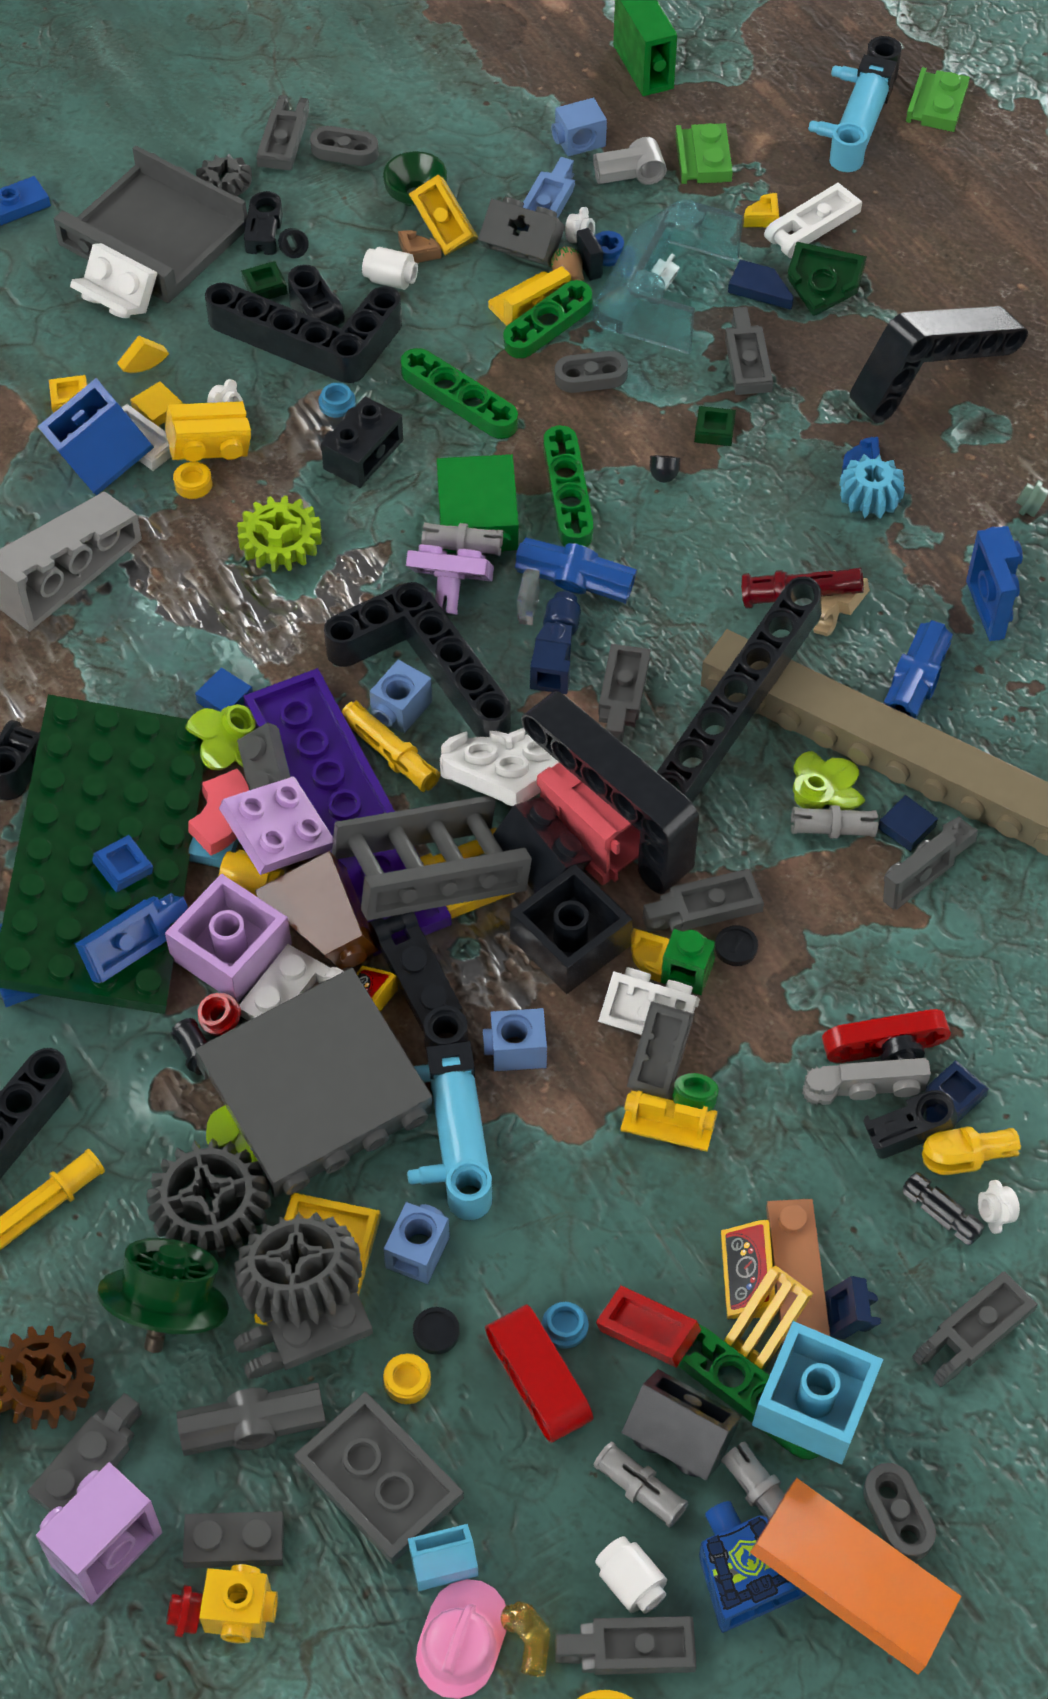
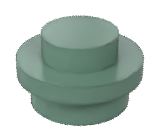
[1015,480,1048,517]

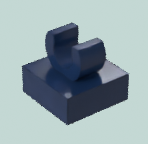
[824,1276,881,1340]

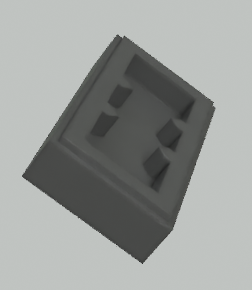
[627,1001,695,1099]

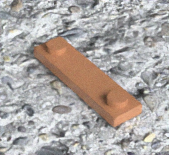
[766,1199,830,1345]

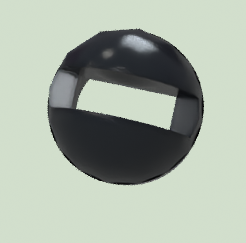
[278,228,309,258]
[649,455,681,483]

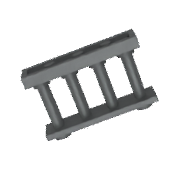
[332,796,532,921]

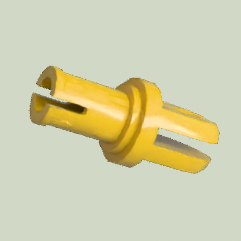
[922,1126,1021,1175]

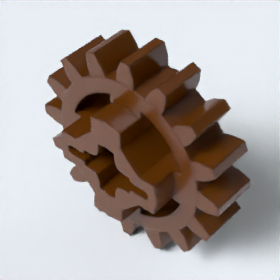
[0,1325,95,1430]

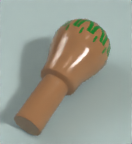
[551,246,584,302]

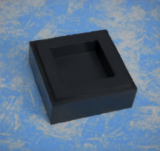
[576,228,603,281]

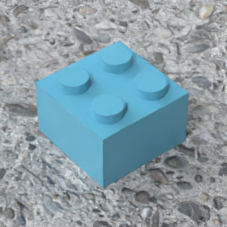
[752,1321,883,1465]

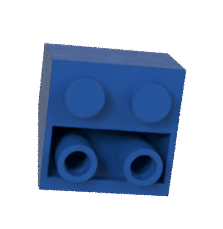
[38,378,154,495]

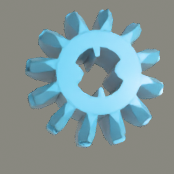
[839,454,905,519]

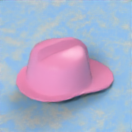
[416,1579,508,1699]

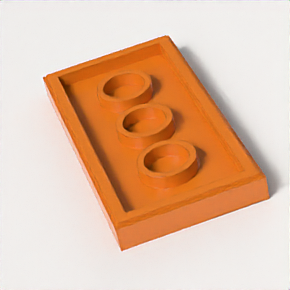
[750,1478,961,1675]

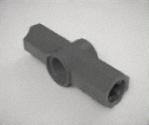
[176,1383,326,1456]

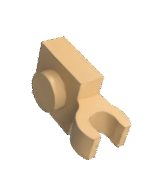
[813,570,870,636]

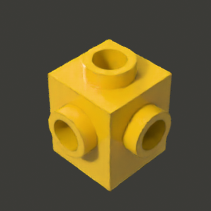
[199,1564,278,1643]

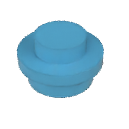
[318,383,356,418]
[542,1302,589,1349]

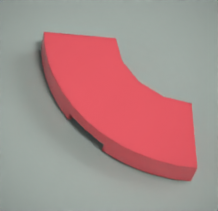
[188,769,249,856]

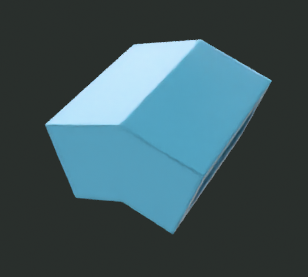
[408,1524,478,1591]

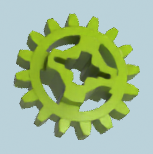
[237,495,322,572]

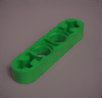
[400,348,518,439]
[543,425,593,547]
[678,1325,820,1460]

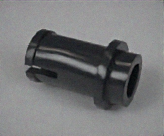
[171,1018,207,1075]

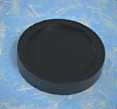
[715,925,758,966]
[413,1307,460,1354]

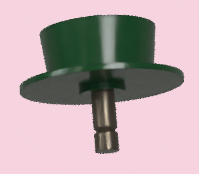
[97,1238,229,1353]

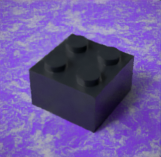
[510,864,633,994]

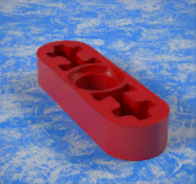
[822,1009,951,1063]

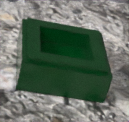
[241,261,288,299]
[694,406,736,446]

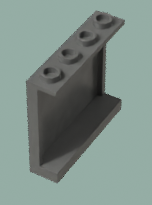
[53,145,247,303]
[195,967,432,1198]

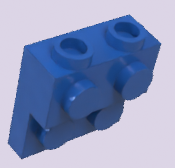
[966,526,1023,641]

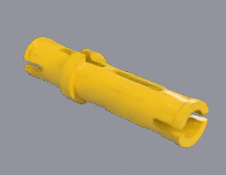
[341,700,440,792]

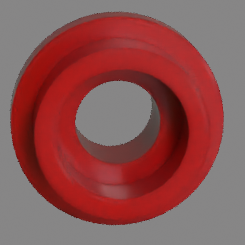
[198,993,241,1036]
[166,1585,203,1638]

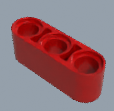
[485,1304,594,1443]

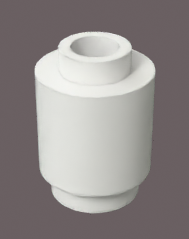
[362,247,418,290]
[595,1536,667,1614]

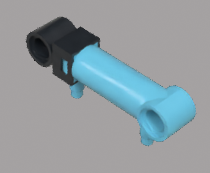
[808,36,902,172]
[407,1006,492,1220]

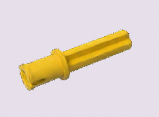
[0,1149,105,1250]

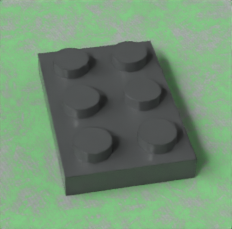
[294,1391,464,1564]

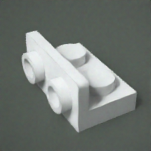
[70,243,157,318]
[598,967,700,1035]

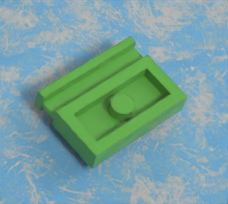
[906,67,970,132]
[675,123,733,184]

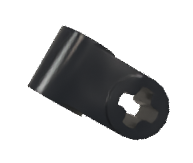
[288,264,345,325]
[0,720,41,800]

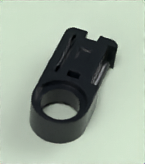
[244,191,283,255]
[864,1090,958,1159]

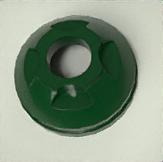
[383,151,447,206]

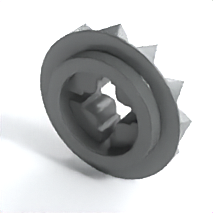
[196,153,252,196]

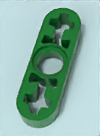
[503,280,593,359]

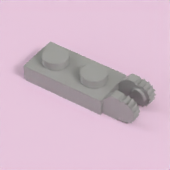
[802,1058,931,1105]

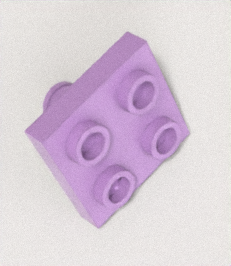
[406,544,494,615]
[219,776,333,875]

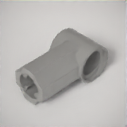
[593,137,667,185]

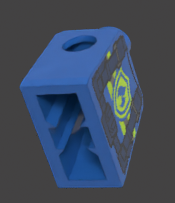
[699,1501,807,1633]

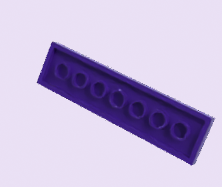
[243,668,452,956]

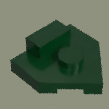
[787,242,867,317]

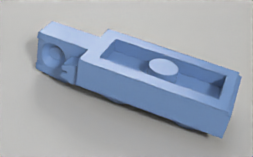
[517,157,575,232]

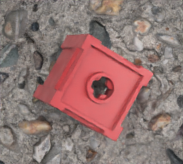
[537,763,640,886]

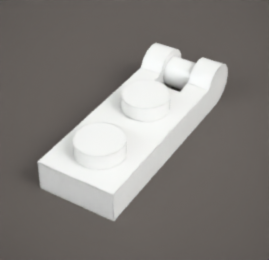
[764,183,862,258]

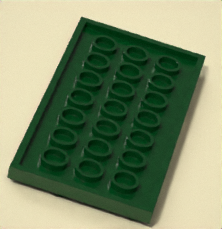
[0,694,204,1014]

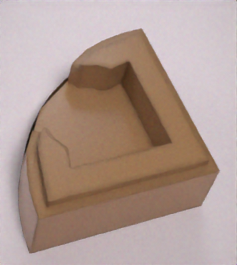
[398,230,441,263]

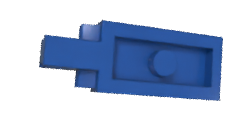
[75,893,188,983]

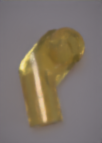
[500,1601,550,1677]

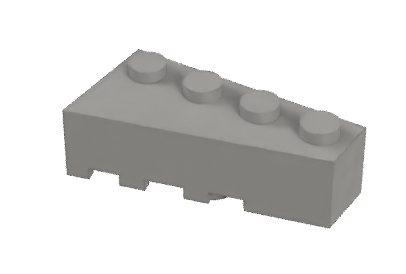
[0,491,142,632]

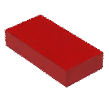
[596,1285,701,1368]

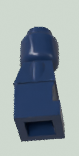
[530,591,581,694]

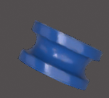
[595,231,624,267]

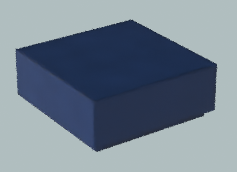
[878,795,938,852]

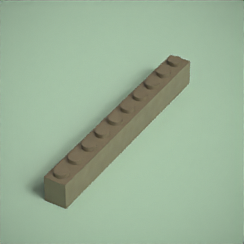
[701,629,1048,856]

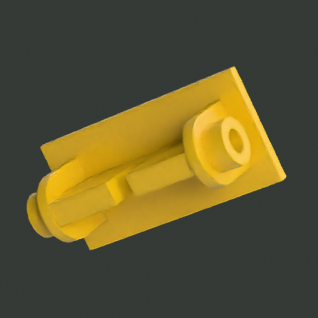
[620,1090,718,1152]

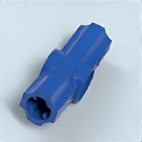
[515,538,637,604]
[883,620,953,719]

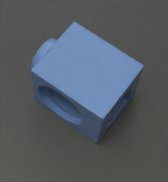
[551,98,607,156]
[369,659,432,734]
[483,1008,547,1071]
[384,1202,450,1284]

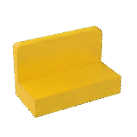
[488,266,571,326]

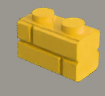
[165,401,251,462]

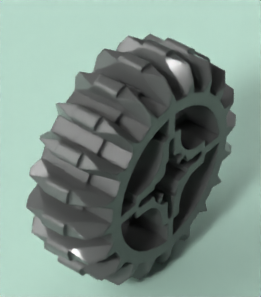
[146,1138,271,1260]
[235,1212,362,1329]

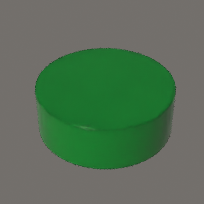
[673,1073,719,1112]

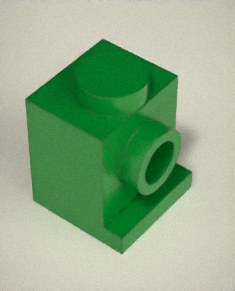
[661,929,715,996]

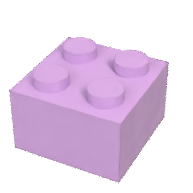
[165,874,292,1002]
[36,1462,163,1605]

